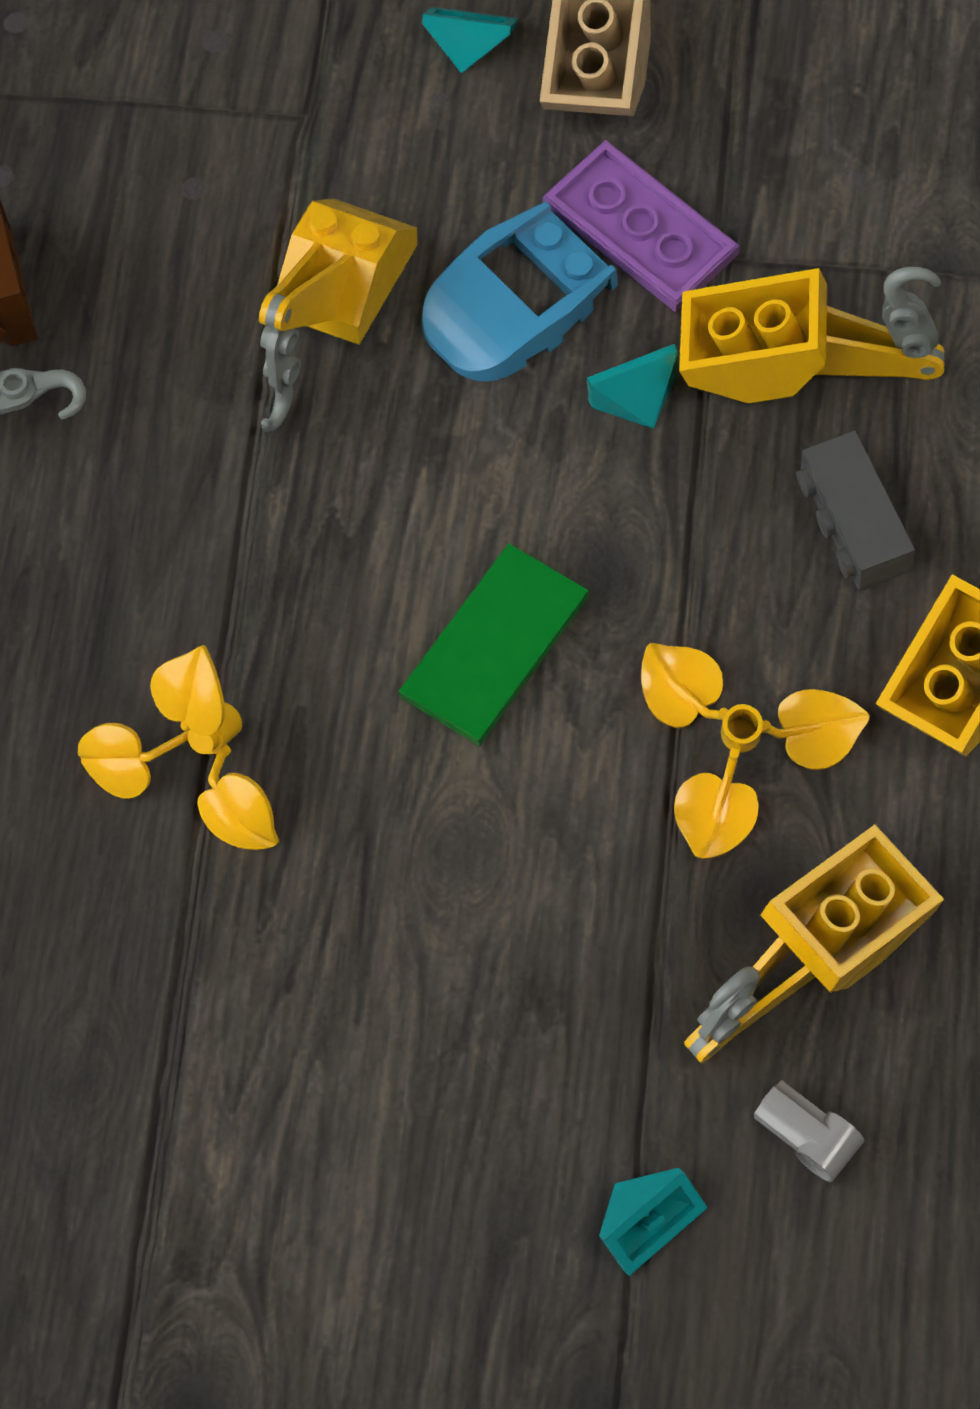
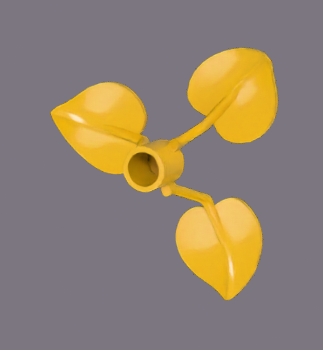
[641,643,869,859]
[78,645,280,850]

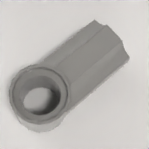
[754,1080,865,1182]

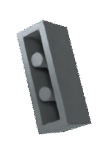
[796,430,915,591]

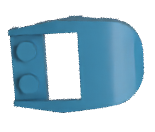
[422,202,618,381]

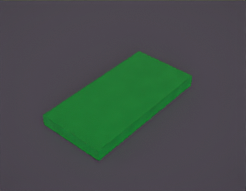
[399,543,589,747]

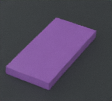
[542,140,740,313]

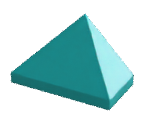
[422,7,518,74]
[587,344,678,429]
[599,1168,708,1276]

